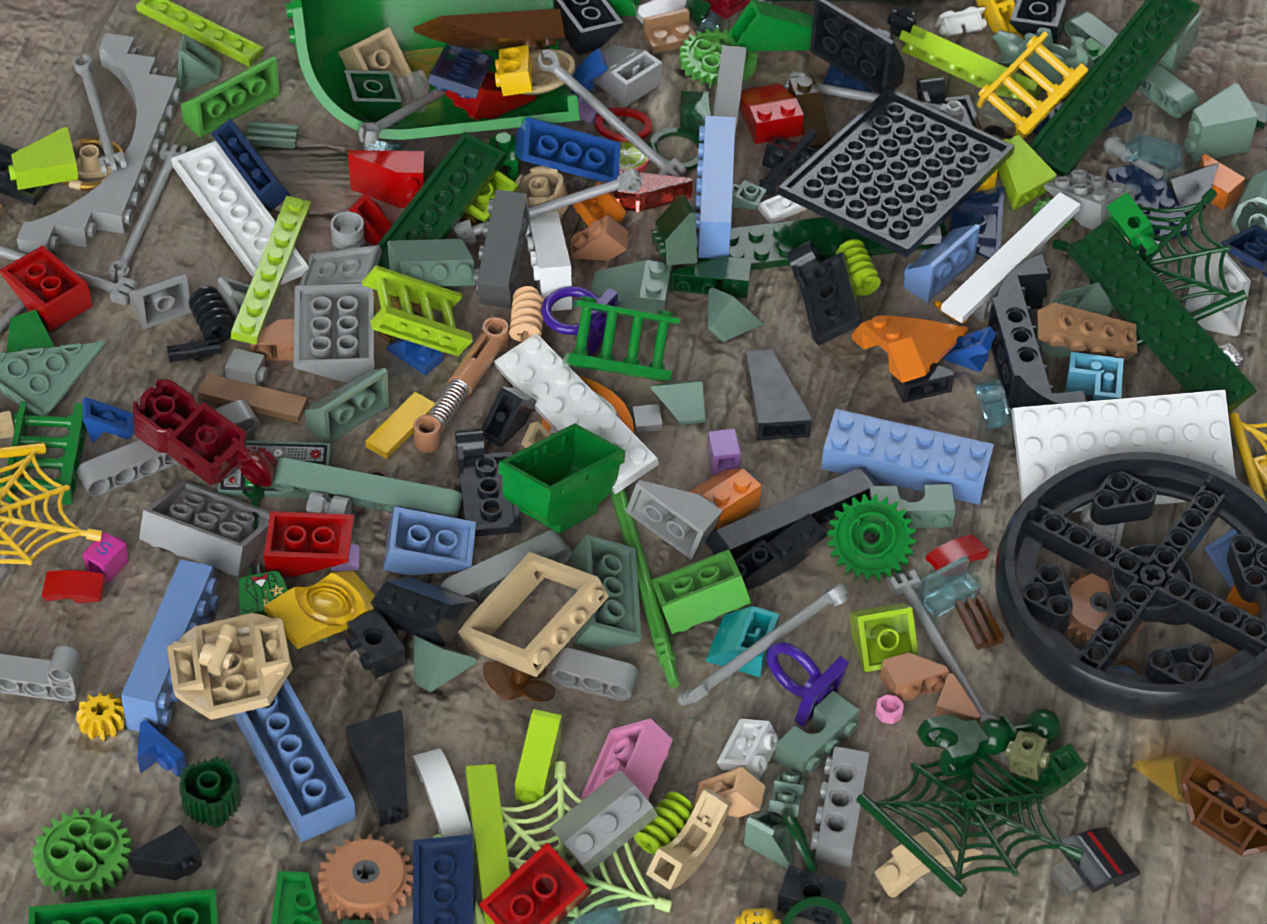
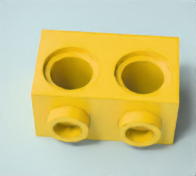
[495,45,533,96]

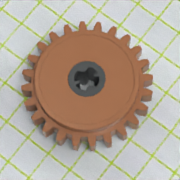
[1057,572,1144,645]
[318,835,413,924]

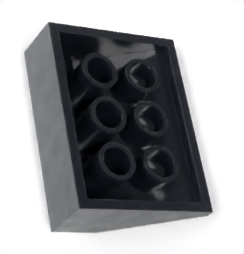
[810,0,905,94]

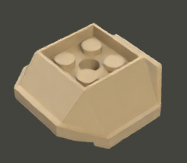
[167,613,292,720]

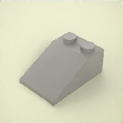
[626,480,722,560]

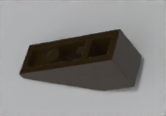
[788,75,831,149]

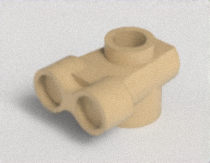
[199,624,238,676]

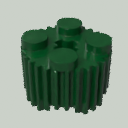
[179,756,242,828]

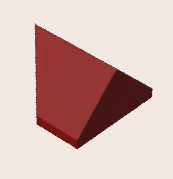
[349,193,392,245]

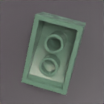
[591,260,672,317]

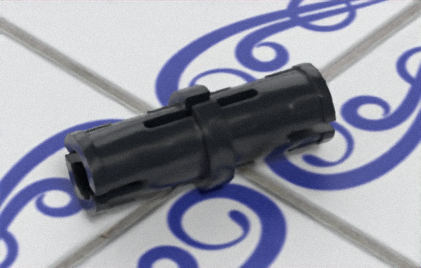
[166,337,222,363]

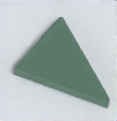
[0,340,106,416]

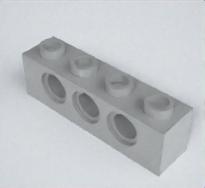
[811,746,870,867]

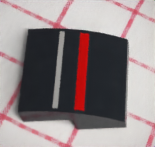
[1059,827,1141,893]

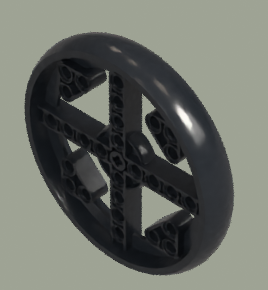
[995,452,1267,720]

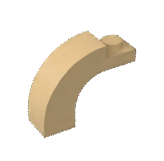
[646,788,733,890]
[874,825,984,898]

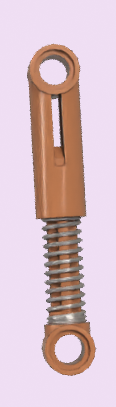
[413,317,509,453]

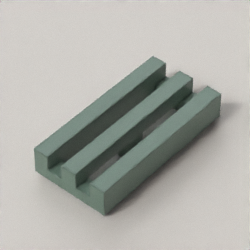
[247,122,299,149]

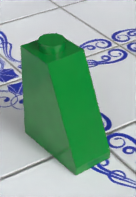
[6,310,54,353]

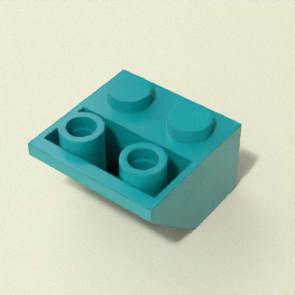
[706,606,779,677]

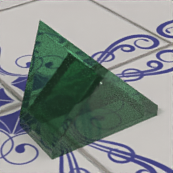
[679,91,710,142]

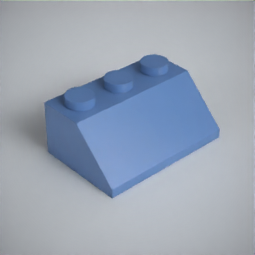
[903,224,980,303]

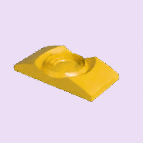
[264,571,375,649]

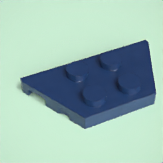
[950,187,1005,260]

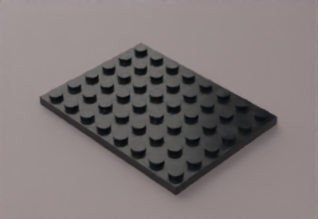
[778,88,1015,257]

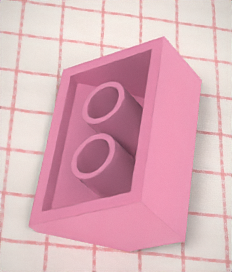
[580,718,673,801]

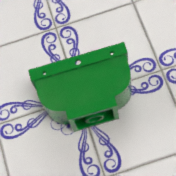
[498,423,626,533]

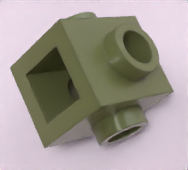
[1006,731,1051,781]

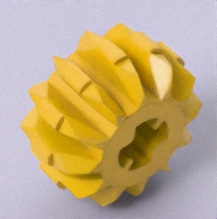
[76,691,126,742]

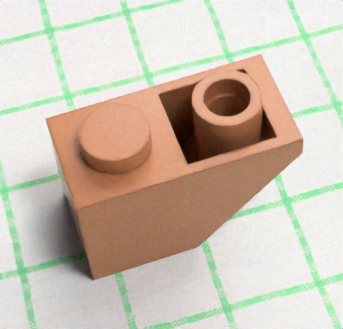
[569,215,629,261]
[250,319,294,361]
[880,652,949,701]

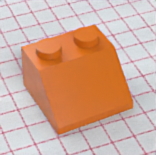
[690,469,762,530]

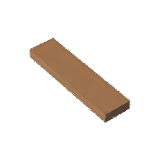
[197,373,308,423]

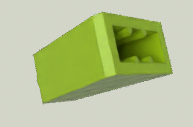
[8,127,79,190]
[998,135,1057,211]
[515,709,562,806]

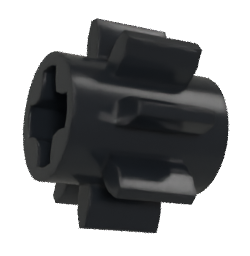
[887,6,917,37]

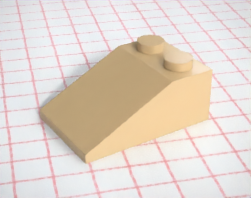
[338,27,422,104]

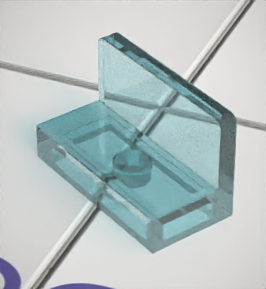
[919,556,981,618]

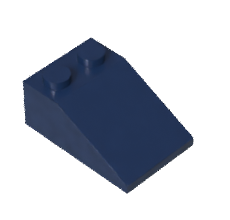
[1220,225,1267,277]

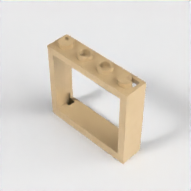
[458,552,609,677]

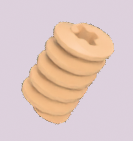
[509,286,544,342]

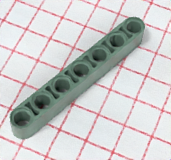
[1064,11,1199,118]
[271,458,463,518]

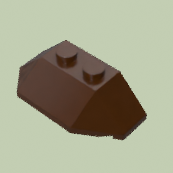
[1180,757,1267,857]

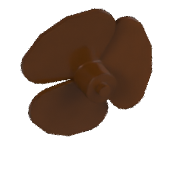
[483,660,556,702]

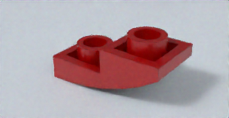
[925,534,989,575]
[41,570,107,604]

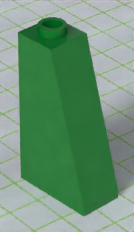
[727,0,813,51]

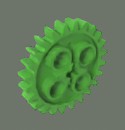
[679,28,758,88]
[32,807,132,899]

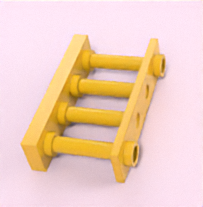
[976,31,1089,140]

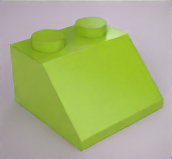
[849,603,919,672]

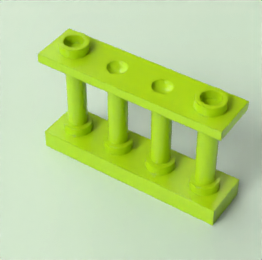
[361,265,473,357]

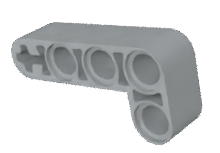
[0,646,84,702]

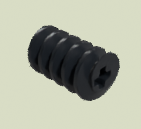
[188,286,233,343]

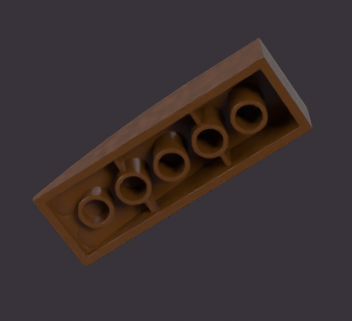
[413,9,565,51]

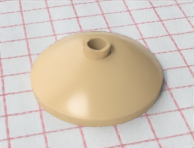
[522,49,575,95]

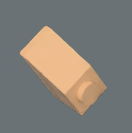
[693,767,765,817]

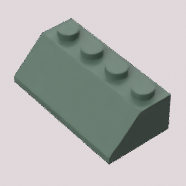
[571,535,642,651]

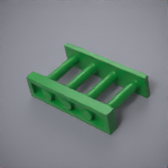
[563,296,681,382]
[0,401,87,505]

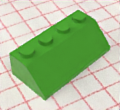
[181,56,280,138]

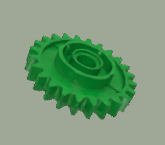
[827,494,916,583]

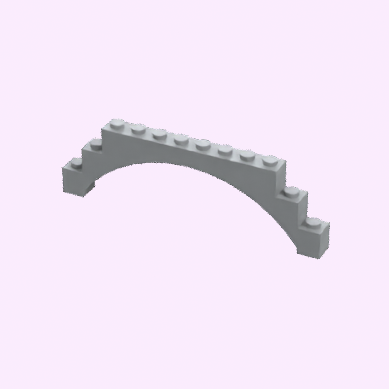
[17,33,182,254]

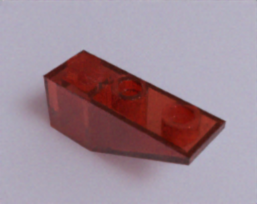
[615,171,693,212]

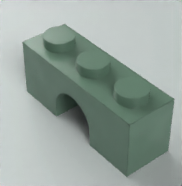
[868,484,955,529]
[775,691,860,777]

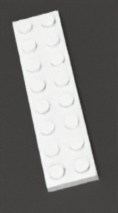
[171,141,309,285]
[494,334,659,494]

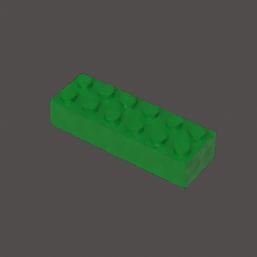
[28,889,220,924]

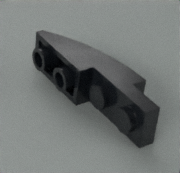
[735,513,827,590]

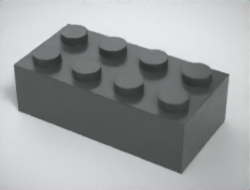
[474,189,530,309]

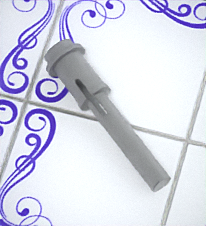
[1104,136,1163,179]

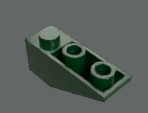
[671,256,751,299]

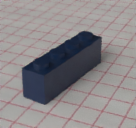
[211,118,290,211]

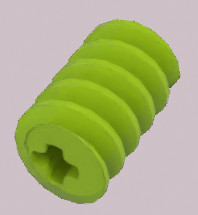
[835,239,881,296]
[633,791,693,856]

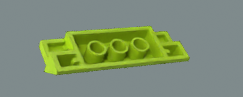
[899,25,1043,109]

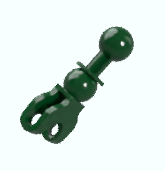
[917,709,1062,776]

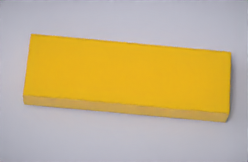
[365,392,435,459]

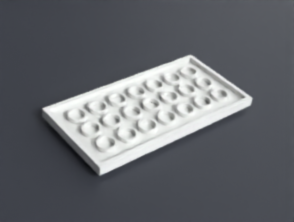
[1011,390,1236,513]

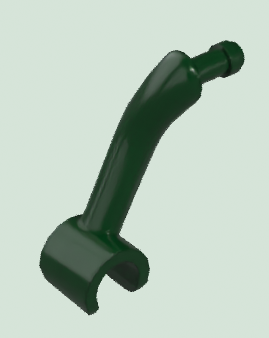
[242,483,264,530]

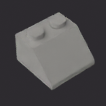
[129,274,192,330]

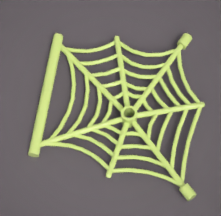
[432,761,673,924]

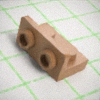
[643,8,696,54]

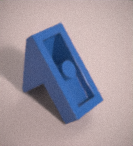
[943,326,997,372]
[386,337,443,376]
[82,397,133,443]
[137,720,187,777]

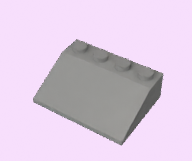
[293,284,376,383]
[139,480,270,576]

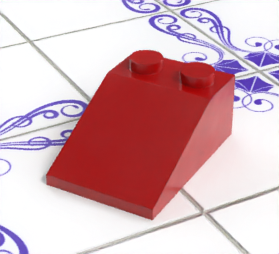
[445,71,537,120]
[739,83,804,144]
[348,150,426,208]
[0,245,92,332]
[264,511,354,577]
[479,842,592,924]

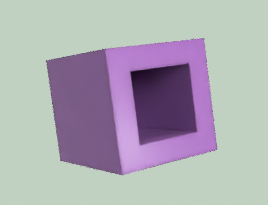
[707,429,741,474]

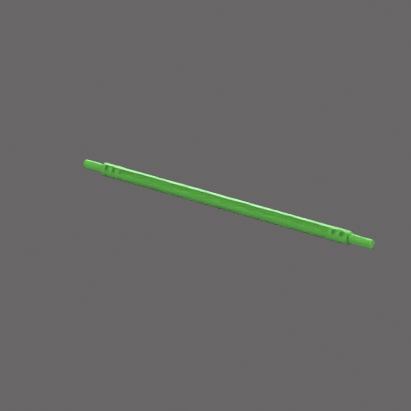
[610,488,680,688]

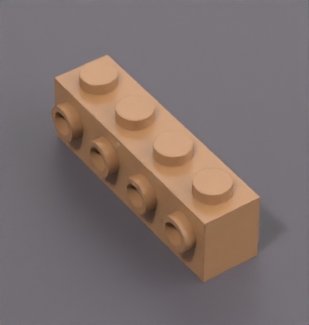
[1037,302,1137,362]

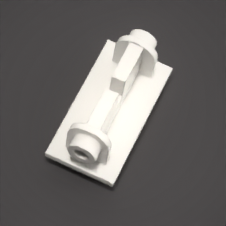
[935,7,987,37]

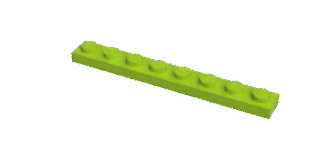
[231,196,311,345]

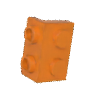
[571,181,626,227]

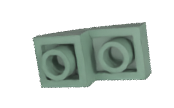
[732,180,766,209]
[768,771,806,817]

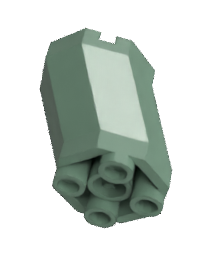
[1231,169,1267,234]

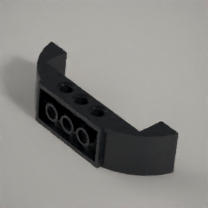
[987,254,1089,411]

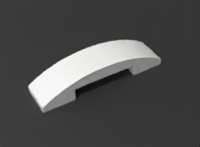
[412,748,473,837]

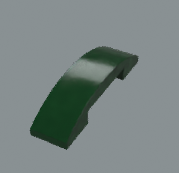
[978,743,1086,823]

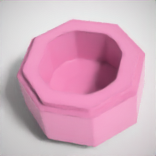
[875,694,904,724]

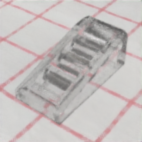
[972,95,1026,128]

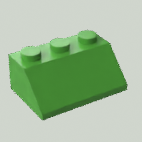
[651,549,751,634]

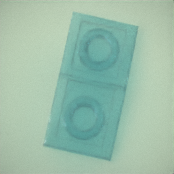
[974,380,1013,428]

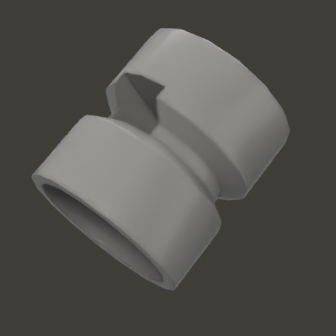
[330,211,365,251]
[306,491,352,515]

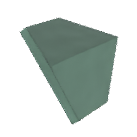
[178,34,222,93]
[708,288,764,342]
[650,379,705,425]
[413,635,477,692]
[744,810,794,869]

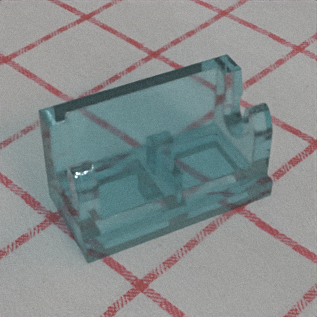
[1125,134,1182,172]

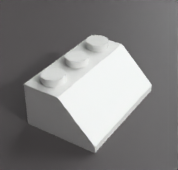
[1185,252,1251,336]

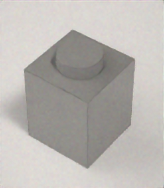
[225,348,268,386]

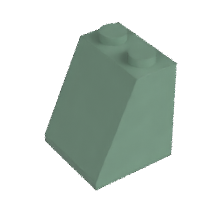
[1158,10,1203,75]
[1184,83,1258,162]

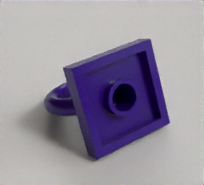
[541,286,618,356]
[766,642,849,727]

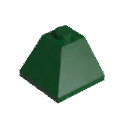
[344,70,402,126]

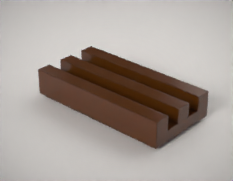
[955,594,1004,650]

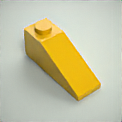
[976,0,1025,41]

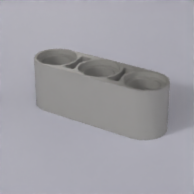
[551,648,639,701]

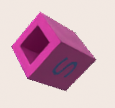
[82,532,129,583]

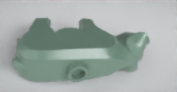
[992,27,1095,90]

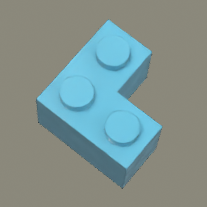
[1065,352,1124,401]

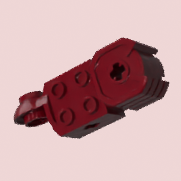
[133,379,277,488]

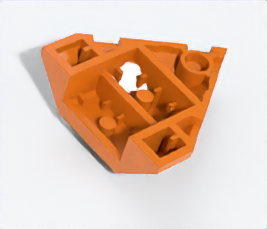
[851,315,968,383]

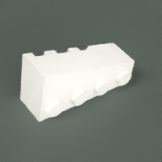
[525,211,572,311]

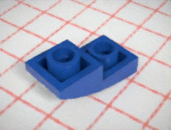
[570,48,608,99]

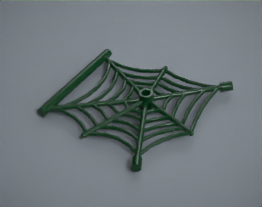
[1052,188,1248,348]
[856,755,1085,897]

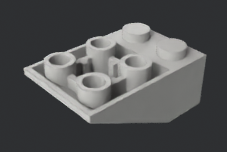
[577,45,662,106]
[1044,169,1135,230]

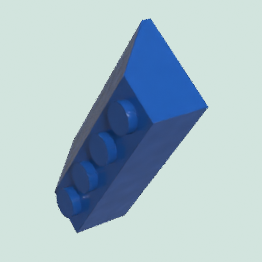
[515,117,620,183]

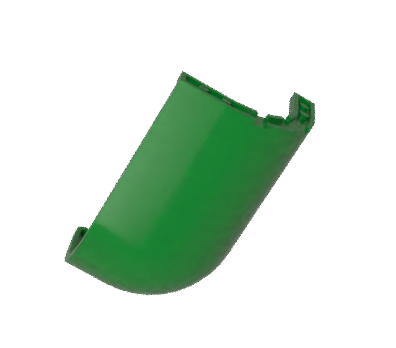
[285,0,580,140]

